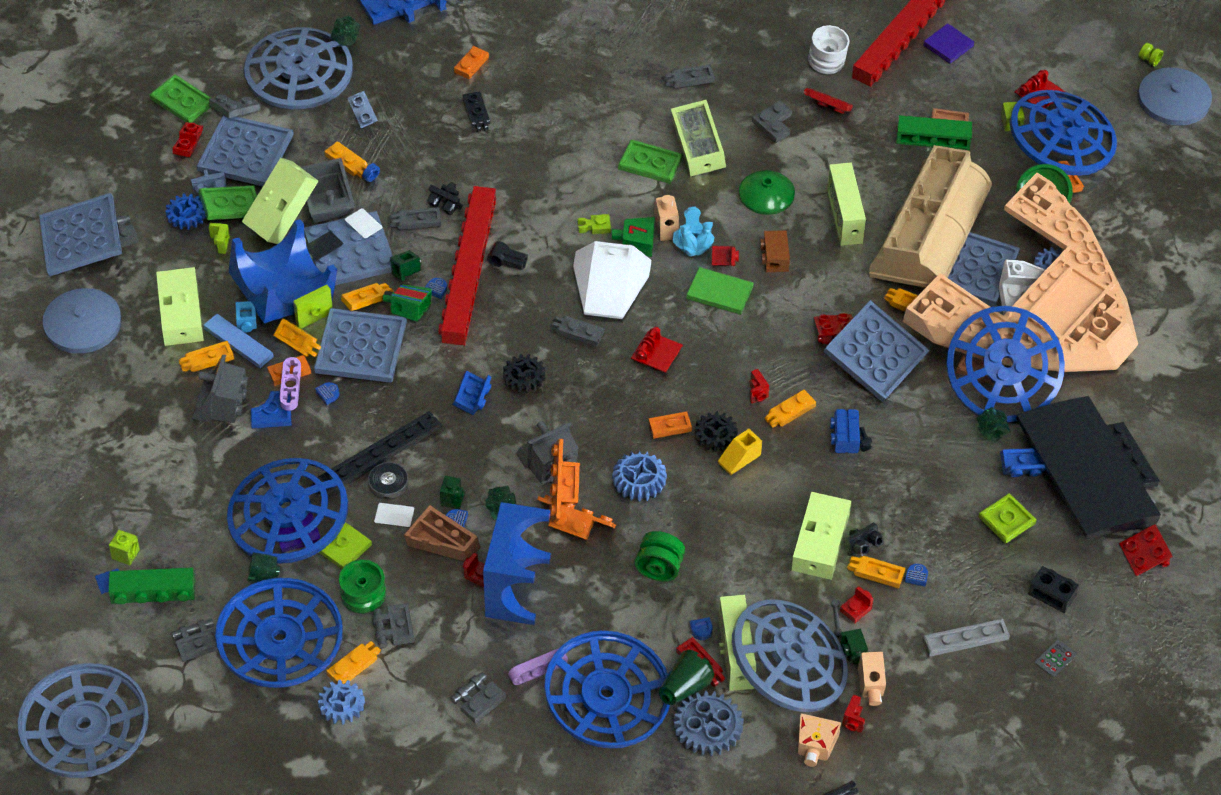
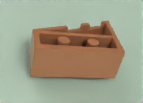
[404,505,481,561]

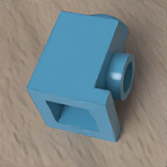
[236,301,257,332]

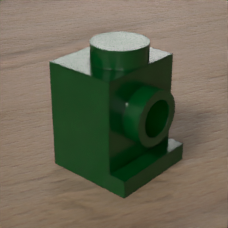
[390,250,422,281]
[440,476,465,509]
[839,628,868,664]

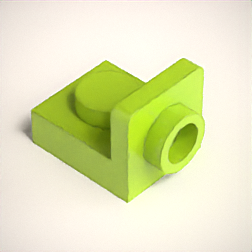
[209,223,230,254]

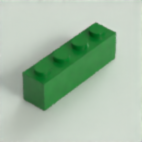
[896,115,972,150]
[109,568,195,604]

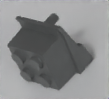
[301,158,355,223]
[192,355,248,423]
[517,421,579,484]

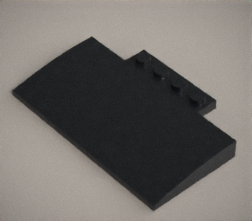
[1016,396,1161,538]

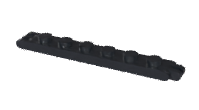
[311,411,443,496]

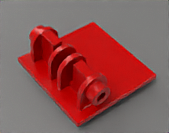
[1014,69,1065,109]
[813,313,853,344]
[631,326,683,373]
[1119,524,1173,576]

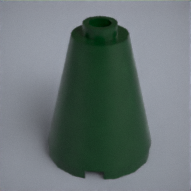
[659,650,714,705]

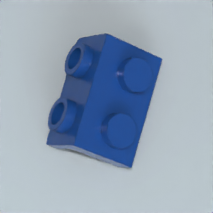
[452,371,492,415]
[1000,448,1046,477]

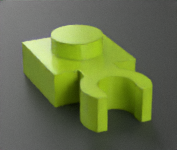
[578,214,611,234]

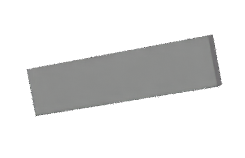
[923,619,1010,657]

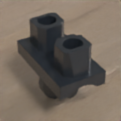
[427,182,463,215]
[846,522,884,557]

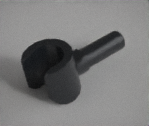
[860,427,872,452]

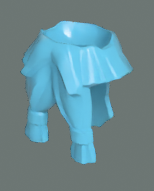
[673,206,714,257]

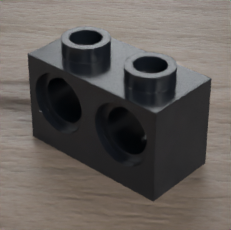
[1028,566,1079,613]

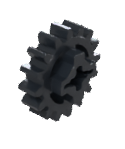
[503,354,545,393]
[694,411,738,451]

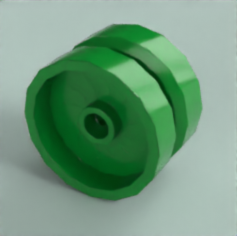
[634,531,685,582]
[339,559,386,614]

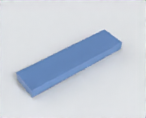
[203,314,274,368]

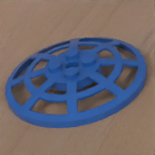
[1010,90,1117,176]
[946,306,1065,423]
[227,458,348,564]
[215,578,343,688]
[544,631,670,749]

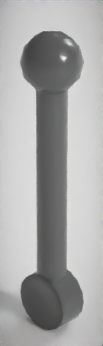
[831,599,842,637]

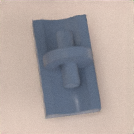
[347,91,378,129]
[191,169,227,200]

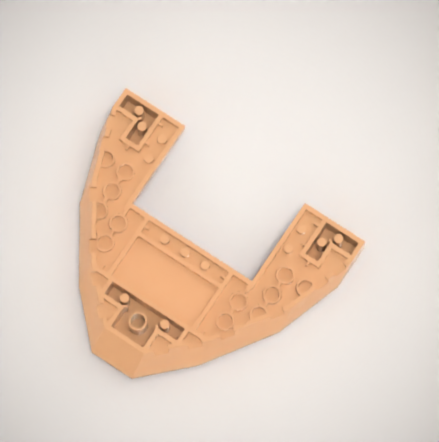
[903,173,1138,372]

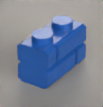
[830,409,860,453]

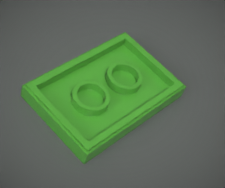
[149,74,211,123]
[618,139,683,184]
[198,186,257,220]
[687,267,754,315]

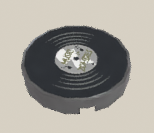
[368,462,408,499]

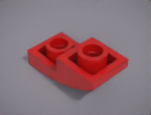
[172,122,203,157]

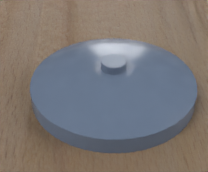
[1138,68,1212,126]
[43,288,122,354]

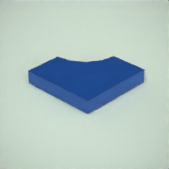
[251,391,292,429]

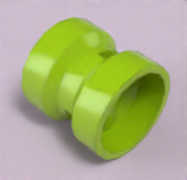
[1138,42,1164,67]

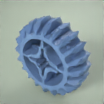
[612,450,667,502]

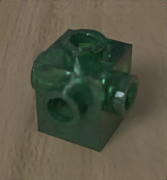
[330,16,361,46]
[977,407,1010,442]
[485,486,516,520]
[248,552,280,583]

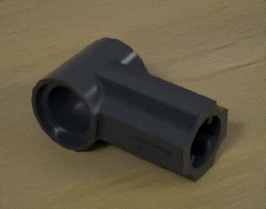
[487,241,528,270]

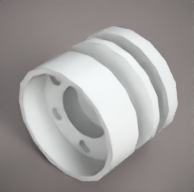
[808,25,850,74]

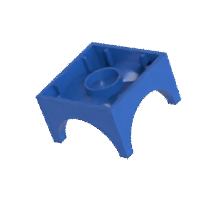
[228,219,337,323]
[483,502,551,625]

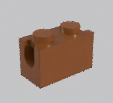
[760,230,790,272]

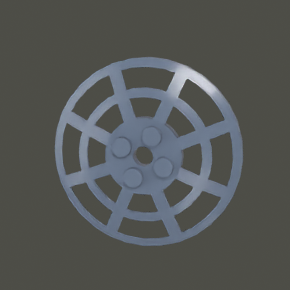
[244,27,353,109]
[732,599,848,712]
[18,663,149,778]

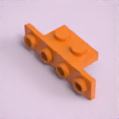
[549,439,580,522]
[537,494,616,540]

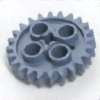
[674,691,744,756]

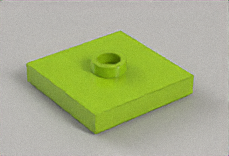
[293,285,332,329]
[978,493,1037,544]
[319,522,372,569]

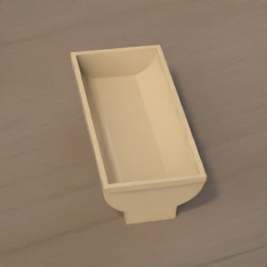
[869,145,992,288]

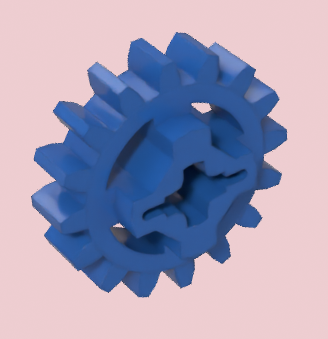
[165,193,207,230]

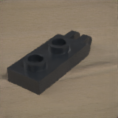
[462,91,490,132]

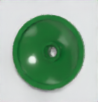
[1016,164,1073,204]
[739,170,795,215]

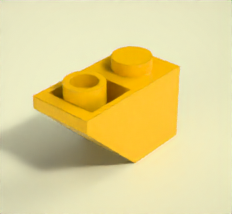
[718,429,762,475]

